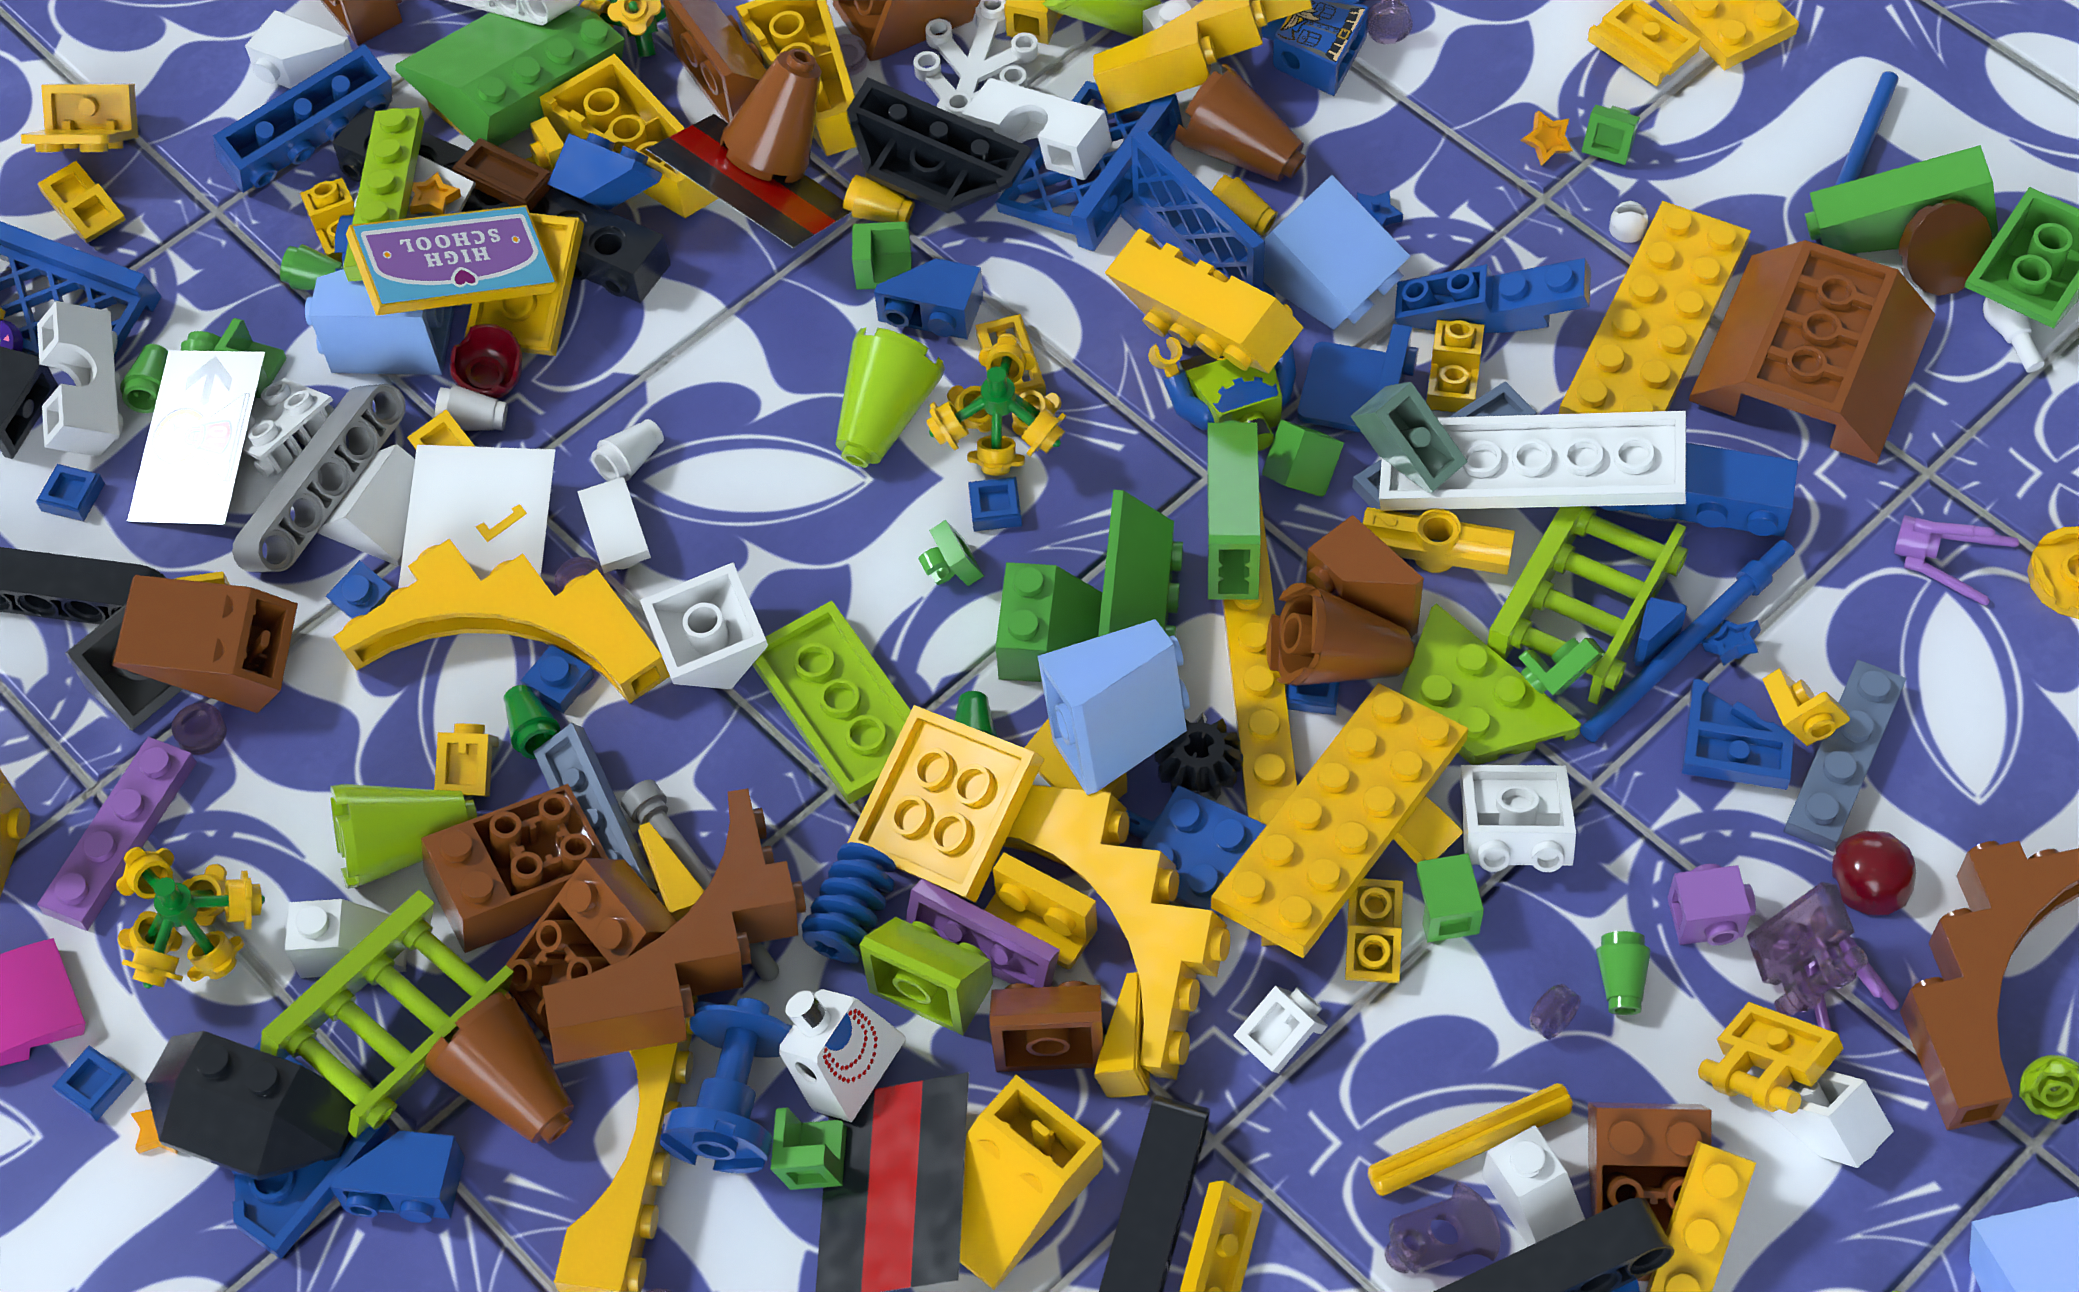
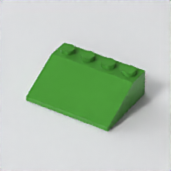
[395,6,625,146]

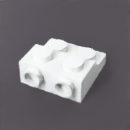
[1460,765,1576,872]

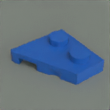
[1681,679,1794,790]

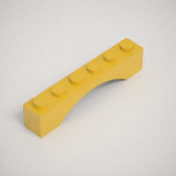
[554,996,698,1292]

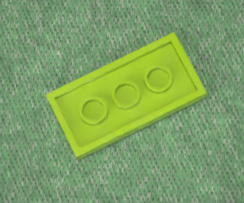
[752,600,911,805]

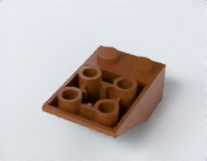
[112,575,298,713]
[421,784,609,953]
[506,858,677,1042]
[1588,1102,1712,1281]

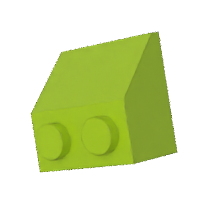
[859,917,993,1036]

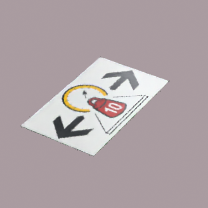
[127,351,265,525]

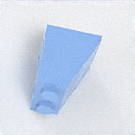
[1264,175,1411,330]
[305,269,455,375]
[1038,619,1190,795]
[1969,1197,2079,1292]

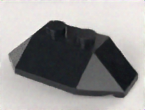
[846,77,1032,214]
[145,1031,356,1180]

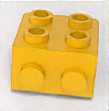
[20,84,139,152]

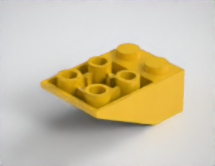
[960,1075,1103,1290]

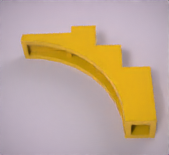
[1093,0,1312,114]
[333,538,670,704]
[1003,785,1230,1080]

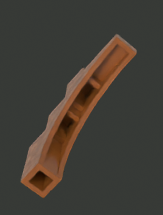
[542,788,806,1064]
[1900,841,2079,1131]

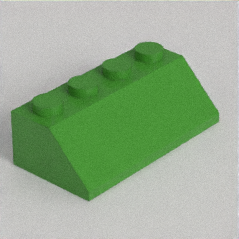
[1098,490,1183,637]

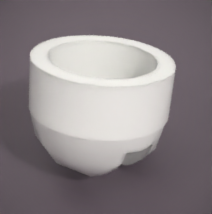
[1609,201,1648,243]

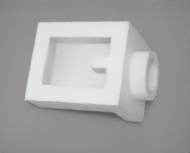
[1233,986,1328,1073]

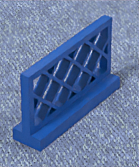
[995,81,1183,251]
[1120,129,1275,297]
[0,221,162,358]

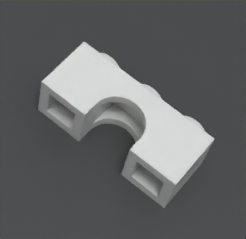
[961,78,1112,180]
[37,301,123,457]

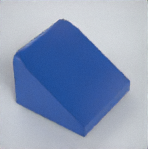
[1633,597,1687,667]

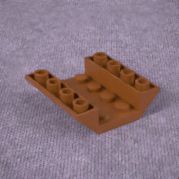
[1689,240,1936,464]

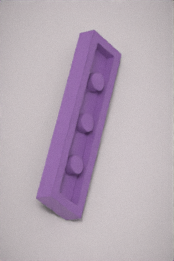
[37,736,197,931]

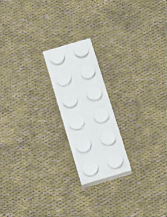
[1379,411,1686,511]

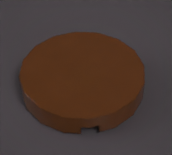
[1899,199,1992,296]

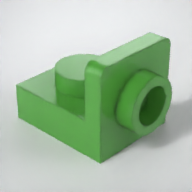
[1519,637,1606,695]

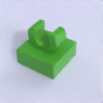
[1581,105,1640,165]
[918,520,984,586]

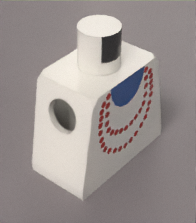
[779,989,907,1122]

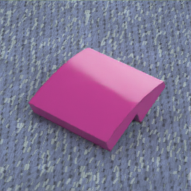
[0,938,85,1067]

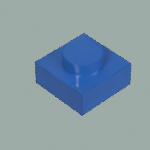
[326,560,395,619]
[520,644,594,714]

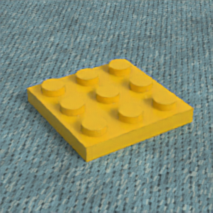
[847,705,1044,903]

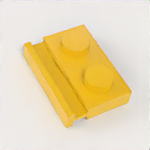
[1587,0,1701,87]

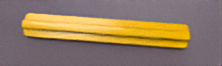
[1367,1083,1573,1196]

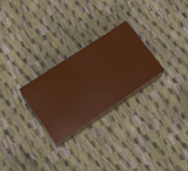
[452,138,552,213]

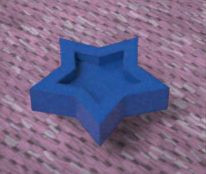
[1356,190,1403,228]
[1701,620,1761,666]

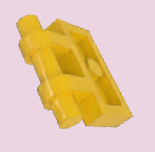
[1698,1002,1844,1114]

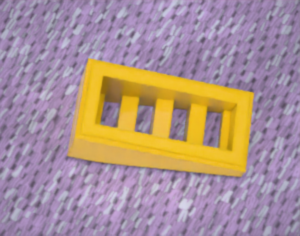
[638,822,704,922]
[1094,972,1150,1098]

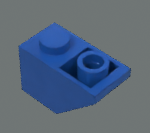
[548,132,663,211]
[874,258,984,340]
[330,1131,465,1223]

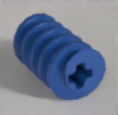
[801,842,896,964]

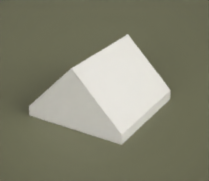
[317,444,415,567]
[640,562,768,690]

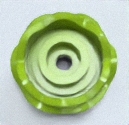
[2019,1055,2079,1119]

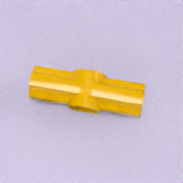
[1363,507,1515,575]

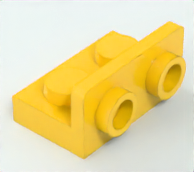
[984,852,1098,969]

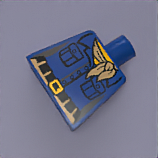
[1261,0,1369,96]

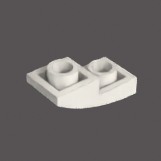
[578,476,651,573]

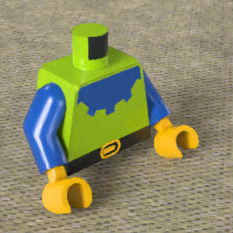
[1148,304,1296,451]

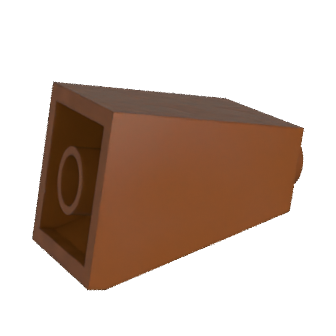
[832,0,980,61]

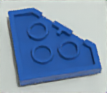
[231,1040,390,1260]

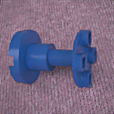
[660,998,792,1173]

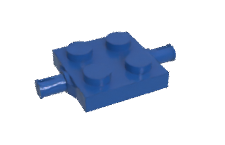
[1126,785,1266,919]

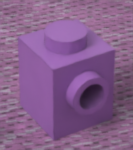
[1667,864,1756,946]

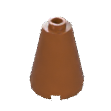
[720,49,821,183]
[1175,63,1306,182]
[1266,583,1414,686]
[424,992,574,1144]

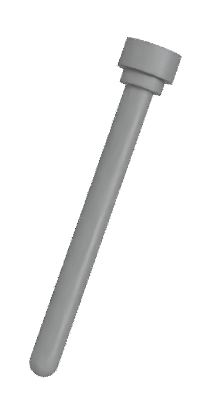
[621,779,779,981]

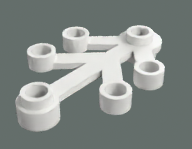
[914,0,1038,118]

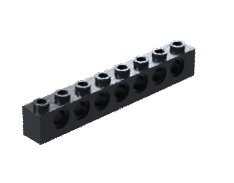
[332,106,671,303]

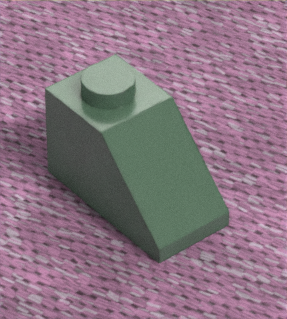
[1350,382,1468,493]

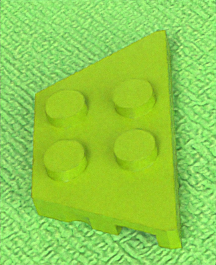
[1400,603,1581,765]

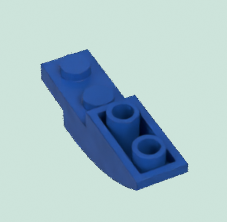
[1394,258,1591,333]

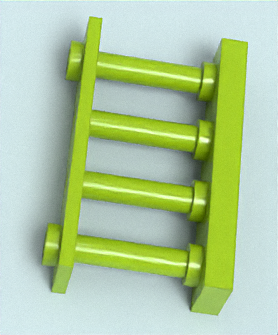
[1487,506,1689,705]
[260,890,514,1138]

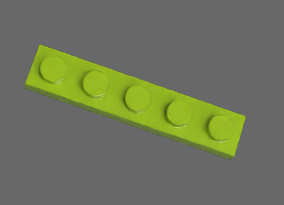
[343,107,425,281]

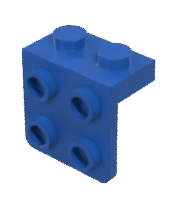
[1297,324,1419,433]

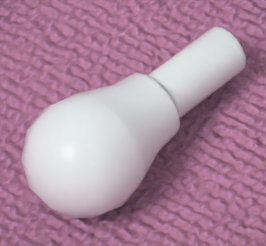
[1983,297,2045,373]

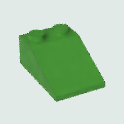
[1964,187,2079,329]

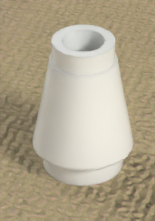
[434,384,508,431]
[592,419,664,481]

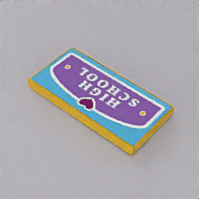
[346,205,558,316]

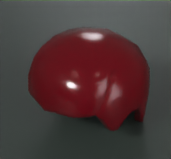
[450,324,522,399]
[1832,831,1916,915]

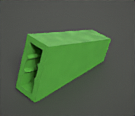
[1805,145,1998,254]
[1207,420,1261,599]

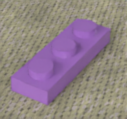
[906,879,1060,988]

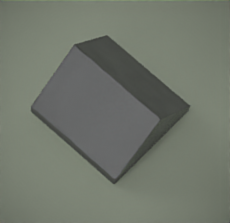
[65,603,183,731]

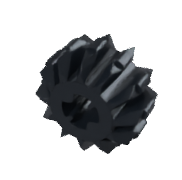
[1155,712,1243,801]

